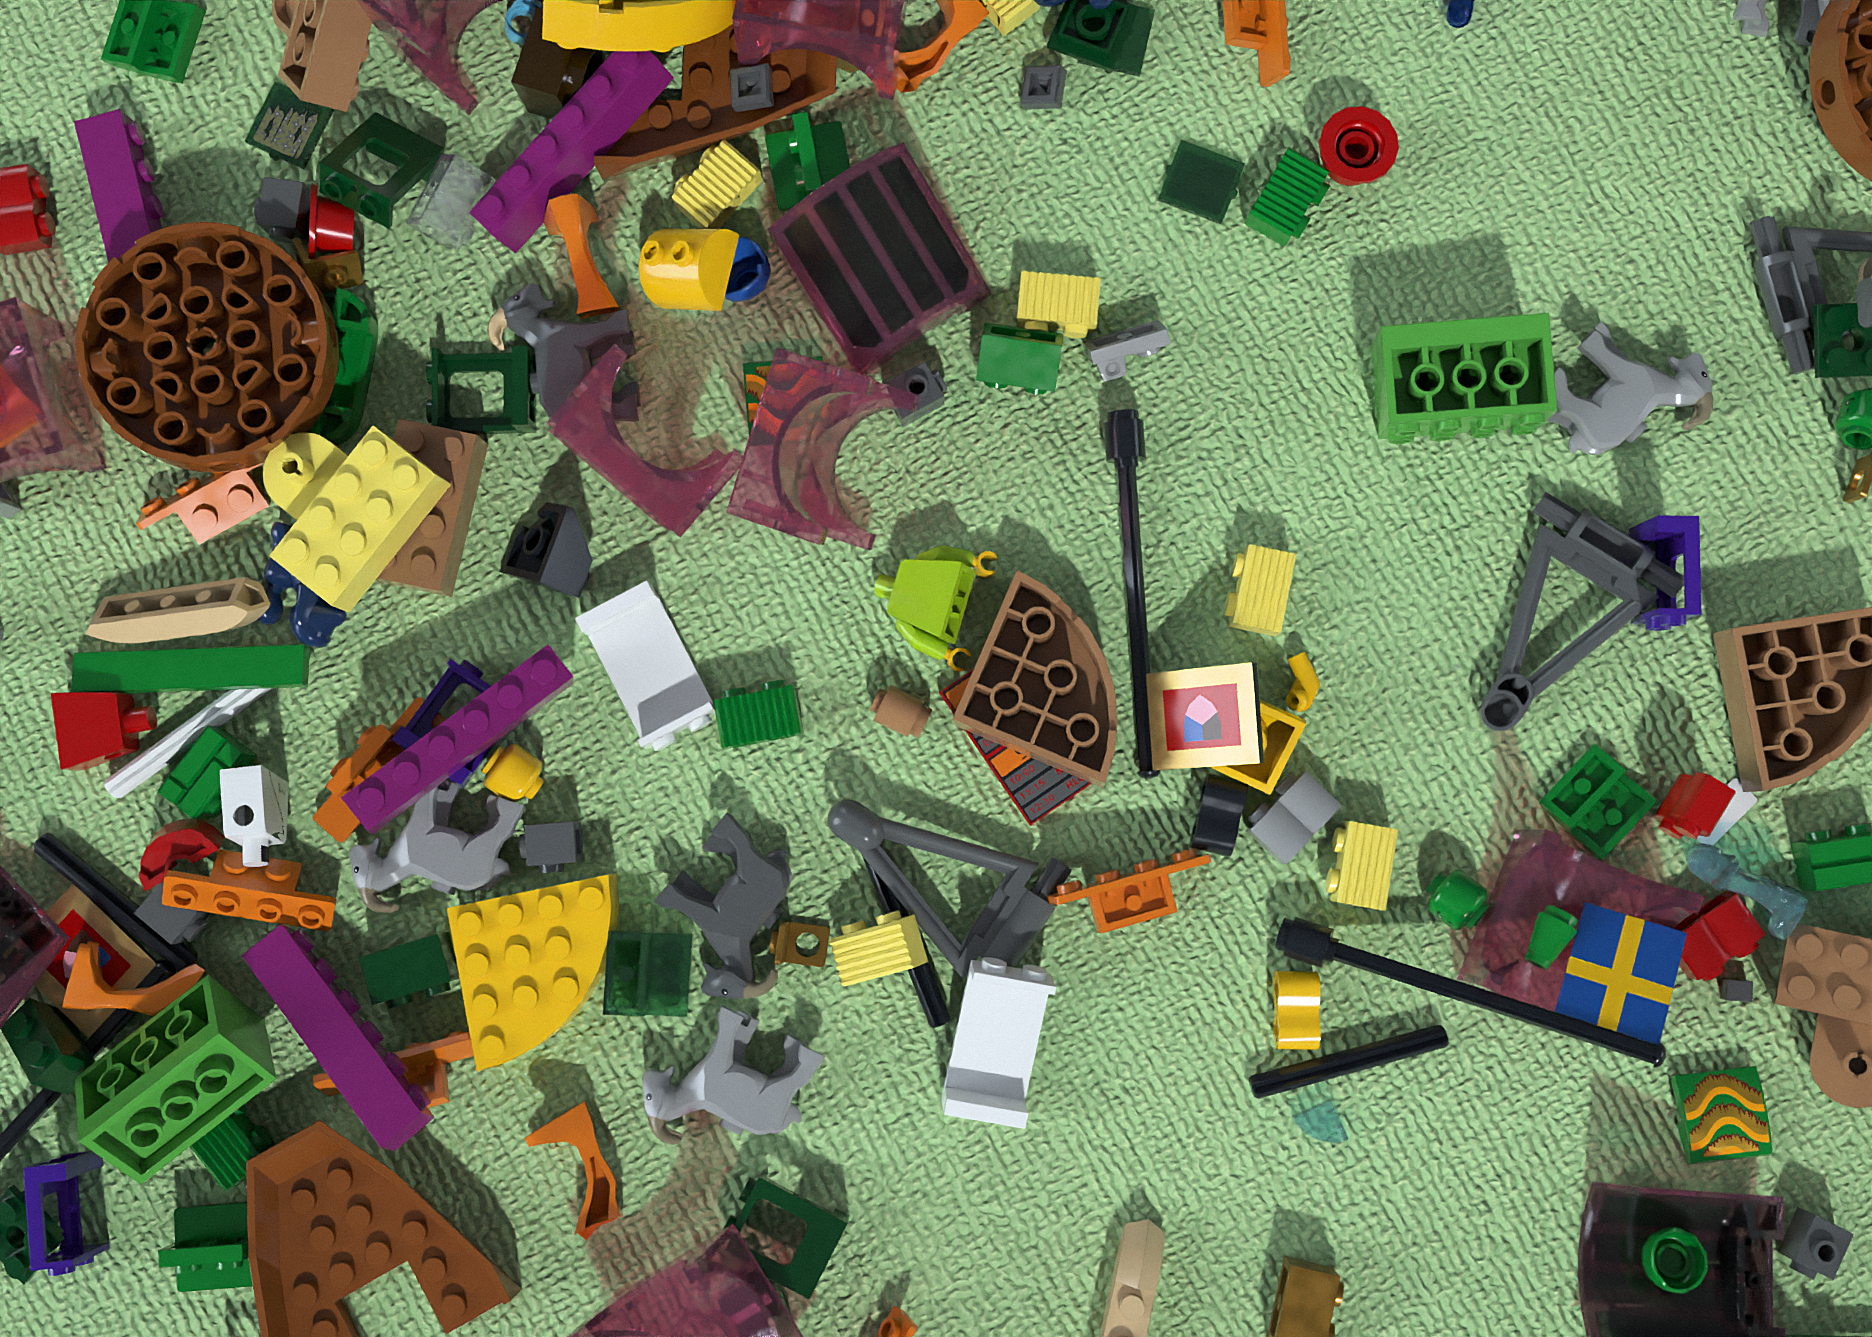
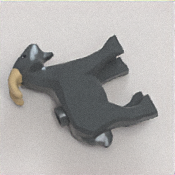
[487,283,641,436]

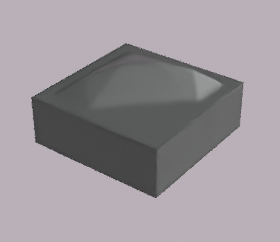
[730,63,774,112]
[1020,65,1067,109]

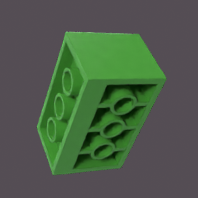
[1371,313,1557,444]
[74,974,277,1184]

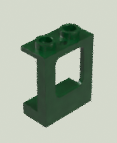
[319,112,444,229]
[426,346,536,434]
[720,1170,850,1299]

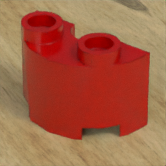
[139,818,225,892]

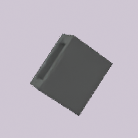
[1720,979,1753,1002]

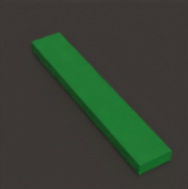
[71,645,310,693]

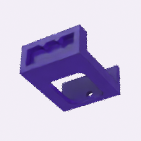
[1629,515,1702,631]
[392,659,497,789]
[23,1151,110,1276]

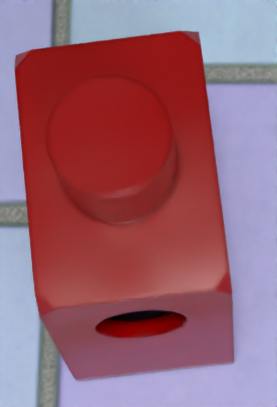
[51,692,157,771]

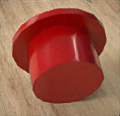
[1318,106,1399,186]
[308,183,354,259]

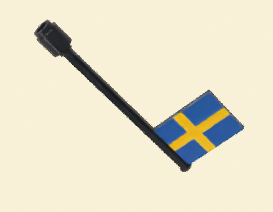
[1275,902,1687,1068]

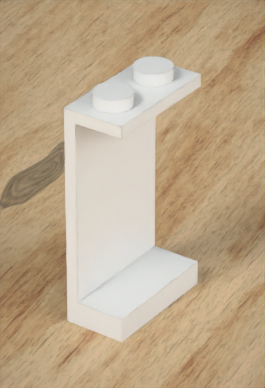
[575,581,715,751]
[941,957,1056,1129]

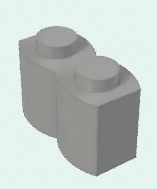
[1245,771,1341,864]

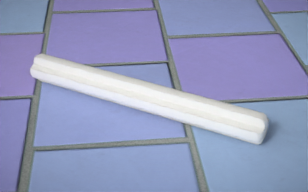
[104,688,272,798]

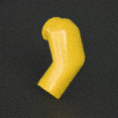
[1286,651,1320,712]

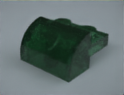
[602,930,694,1017]

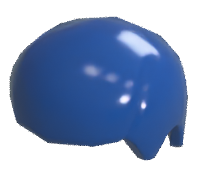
[725,236,771,302]

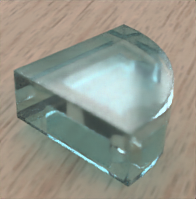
[1292,1099,1349,1143]

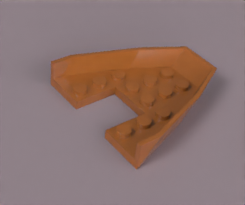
[594,0,839,179]
[246,1120,522,1337]

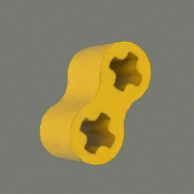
[1273,971,1321,1050]

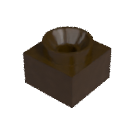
[511,8,604,119]

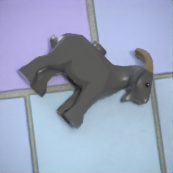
[654,812,793,999]

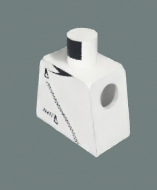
[220,765,289,867]

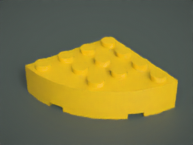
[542,0,749,52]
[447,874,620,1072]

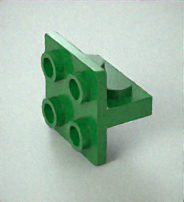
[765,112,855,212]
[158,1202,253,1292]

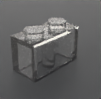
[406,154,496,249]

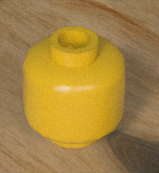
[481,744,544,803]

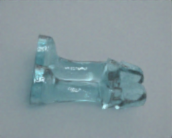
[1686,843,1808,941]

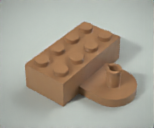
[272,0,380,112]
[349,418,488,597]
[1774,922,1872,1108]

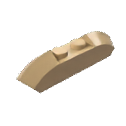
[86,577,271,643]
[1099,1219,1165,1337]

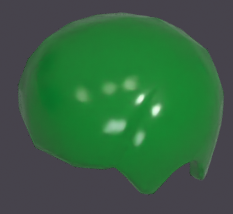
[1642,1227,1708,1294]

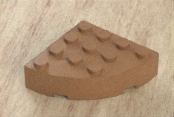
[952,570,1118,788]
[1713,607,1872,792]

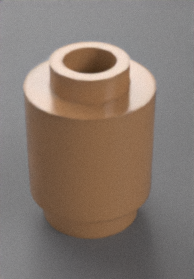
[870,685,933,738]

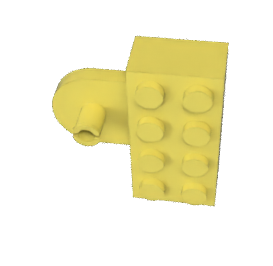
[263,426,451,612]

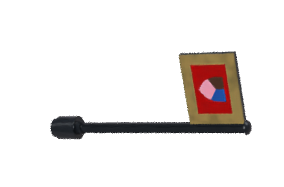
[1104,409,1264,779]
[0,884,176,1161]

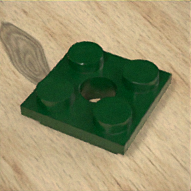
[1047,0,1139,72]
[1813,303,1872,378]
[0,1185,65,1285]

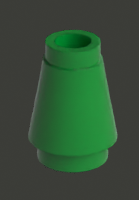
[1524,905,1578,970]

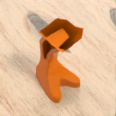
[867,0,989,93]
[543,193,621,320]
[63,941,205,1016]
[524,1101,623,1240]

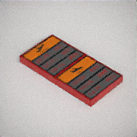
[939,669,1092,826]

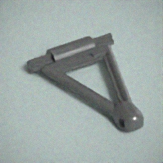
[1749,216,1872,375]
[1479,492,1684,731]
[828,799,1072,994]

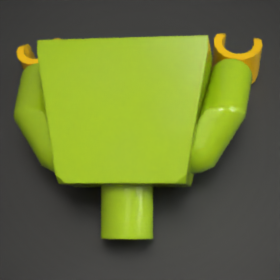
[874,545,997,672]

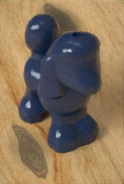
[257,522,347,648]

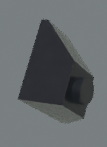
[499,502,593,598]

